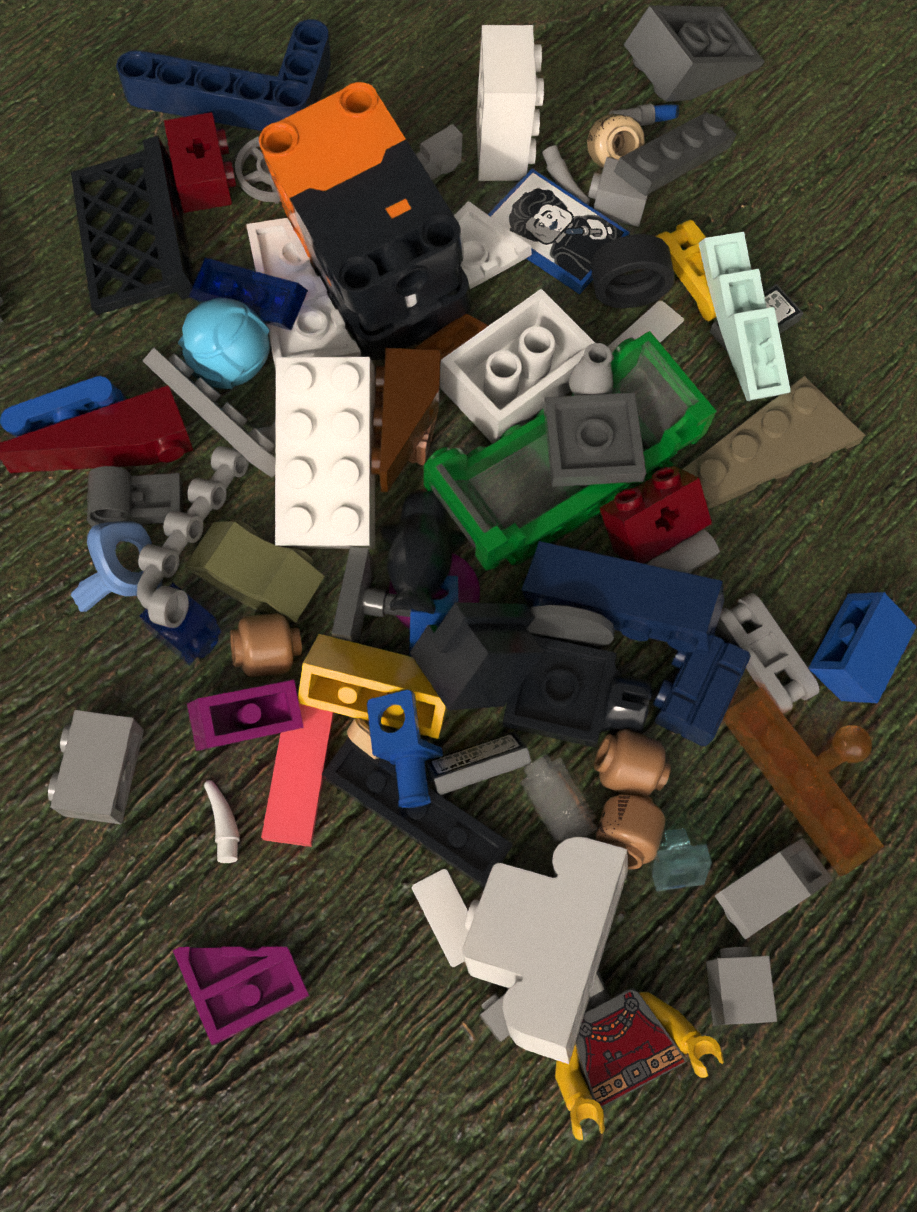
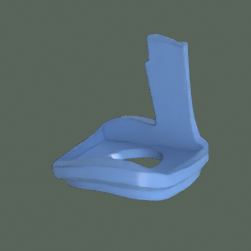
[71,521,163,612]

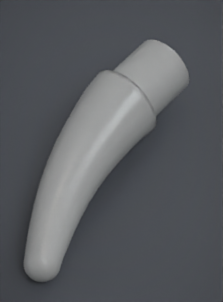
[542,145,590,205]

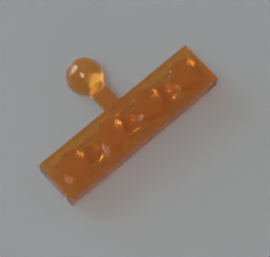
[723,687,885,877]

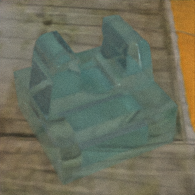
[651,828,712,891]

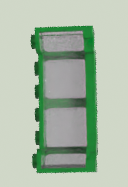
[424,331,717,570]

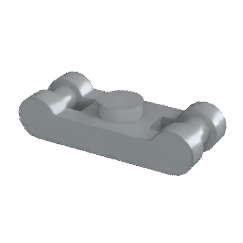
[716,593,819,716]

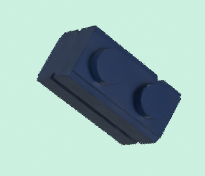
[652,636,751,747]

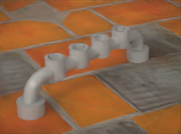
[137,421,276,628]

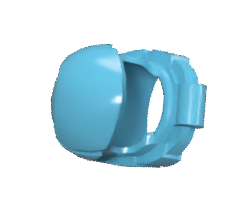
[178,297,270,389]

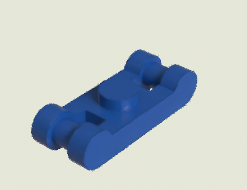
[0,376,127,437]

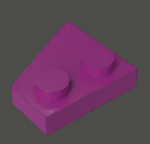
[173,947,310,1045]

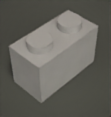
[48,710,144,825]

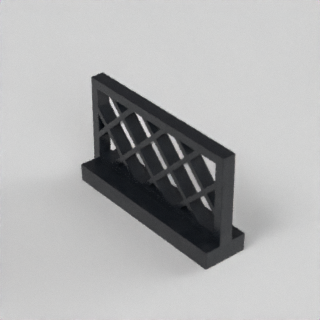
[71,136,198,315]

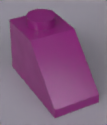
[187,680,304,751]

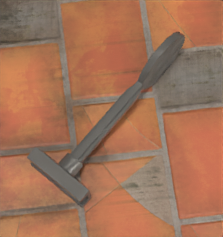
[331,546,615,648]

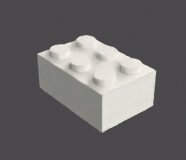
[476,25,544,181]
[440,289,595,444]

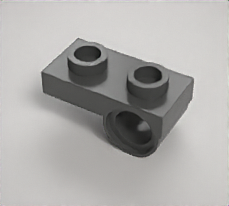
[87,466,183,528]

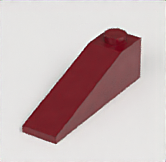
[0,385,193,474]

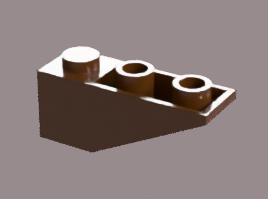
[371,348,440,492]

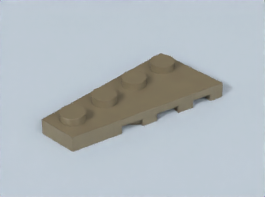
[682,376,866,509]

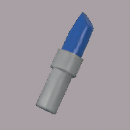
[609,104,679,126]

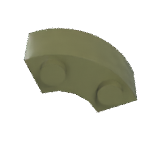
[184,520,325,622]

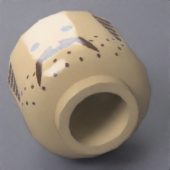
[587,114,645,168]

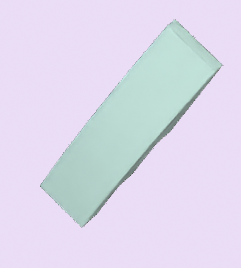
[698,232,791,401]

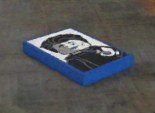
[488,169,630,294]

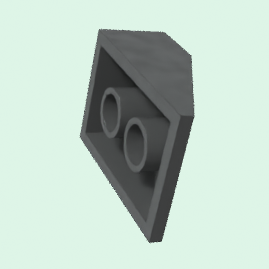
[624,5,765,102]

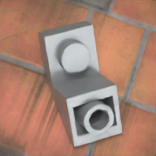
[715,838,833,939]

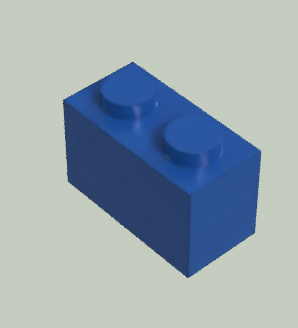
[808,592,917,703]

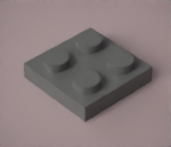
[543,392,646,487]

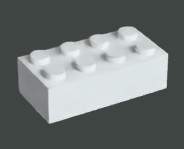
[275,357,375,549]

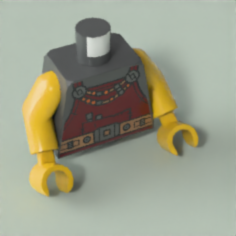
[555,971,724,1140]

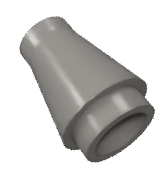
[569,343,613,396]

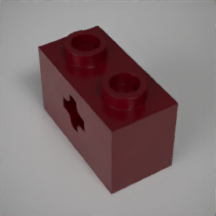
[164,112,236,213]
[600,465,712,564]

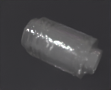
[520,754,597,843]

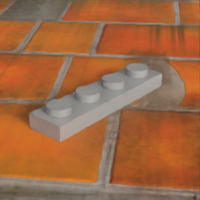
[143,348,276,478]

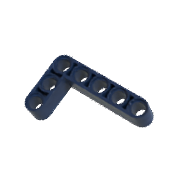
[116,19,331,131]

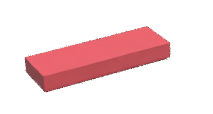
[261,696,335,847]

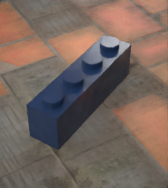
[522,541,724,652]

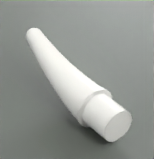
[204,780,240,863]

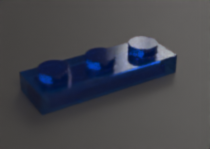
[189,258,308,331]

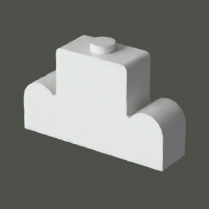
[462,837,628,1064]

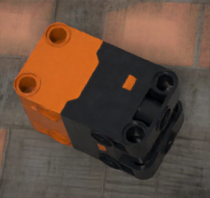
[259,82,472,360]

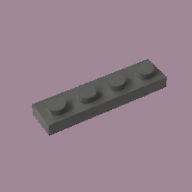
[614,112,737,196]

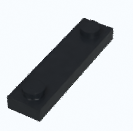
[322,737,513,888]

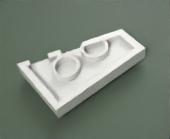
[445,201,532,296]

